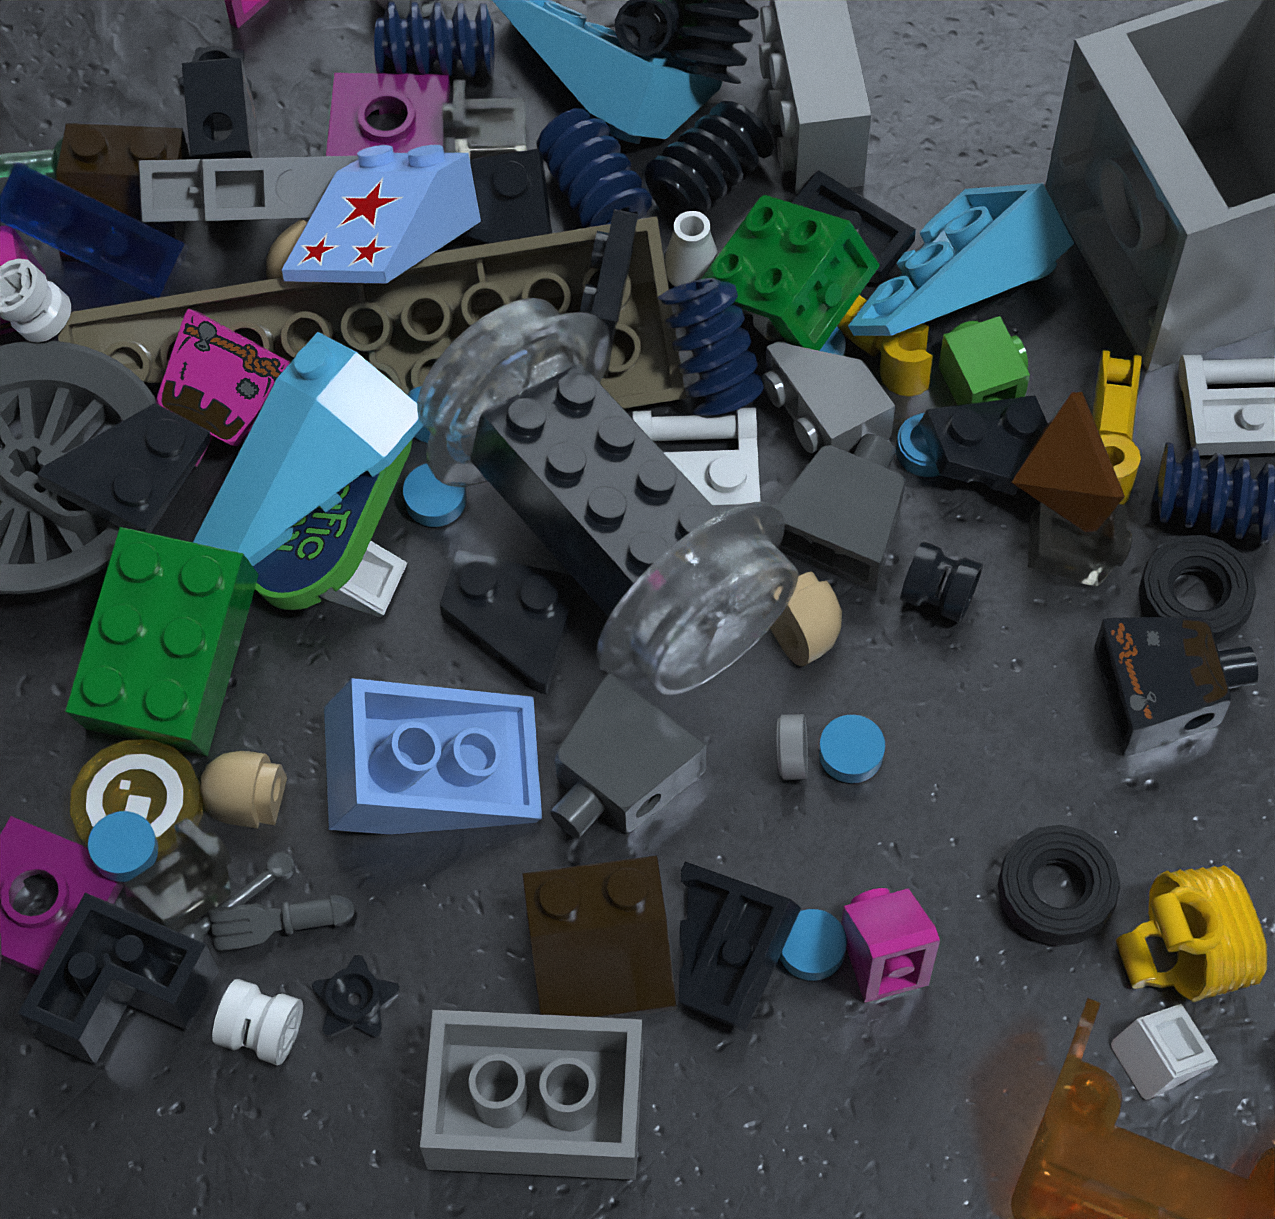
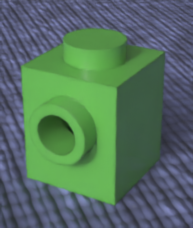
[938,316,1030,405]

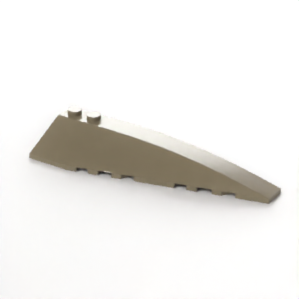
[58,216,686,411]

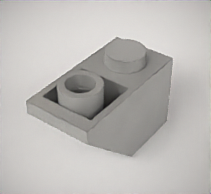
[762,342,895,454]

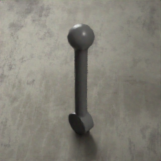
[179,852,295,942]

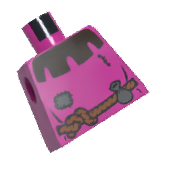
[156,308,291,467]

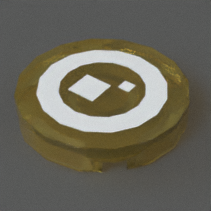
[70,739,203,864]

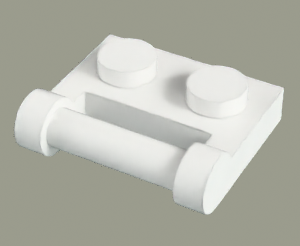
[1178,354,1275,456]
[633,407,761,517]

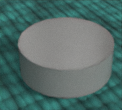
[777,714,808,780]

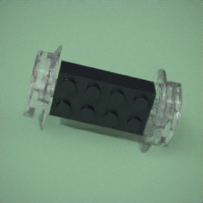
[417,298,798,695]

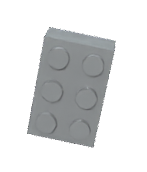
[759,0,871,194]
[420,1010,643,1180]

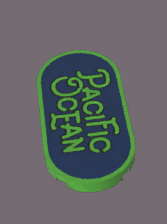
[253,439,413,610]

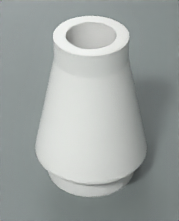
[664,211,719,287]

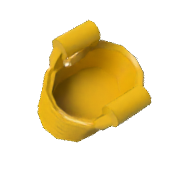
[1115,865,1267,1003]

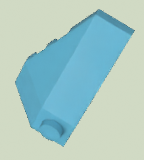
[492,0,723,144]
[848,183,1074,336]
[193,332,430,566]

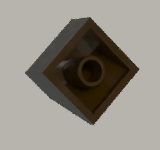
[57,123,191,267]
[522,855,677,1018]

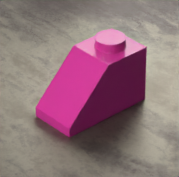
[841,888,940,1003]

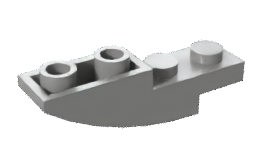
[138,156,358,222]

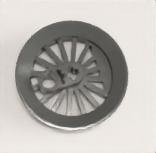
[0,341,156,594]

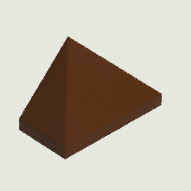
[1011,392,1125,532]

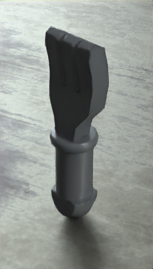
[209,894,354,951]

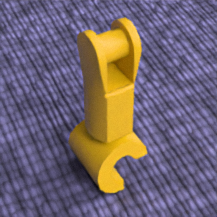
[837,295,933,397]
[1092,350,1142,509]

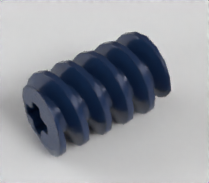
[374,1,495,77]
[536,108,653,228]
[658,278,764,416]
[1151,442,1275,545]

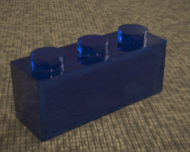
[0,161,190,298]

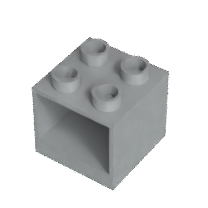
[1045,0,1275,372]

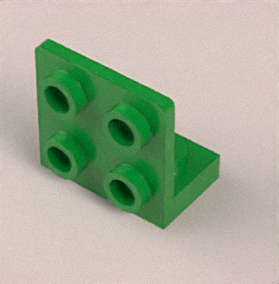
[701,195,880,351]

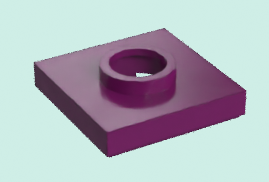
[326,73,450,156]
[0,816,126,976]

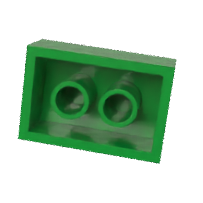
[65,527,259,757]

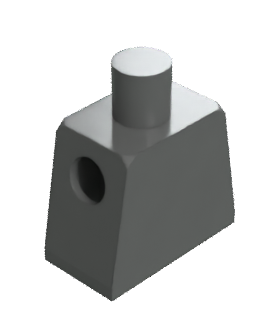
[767,434,905,592]
[550,673,706,838]

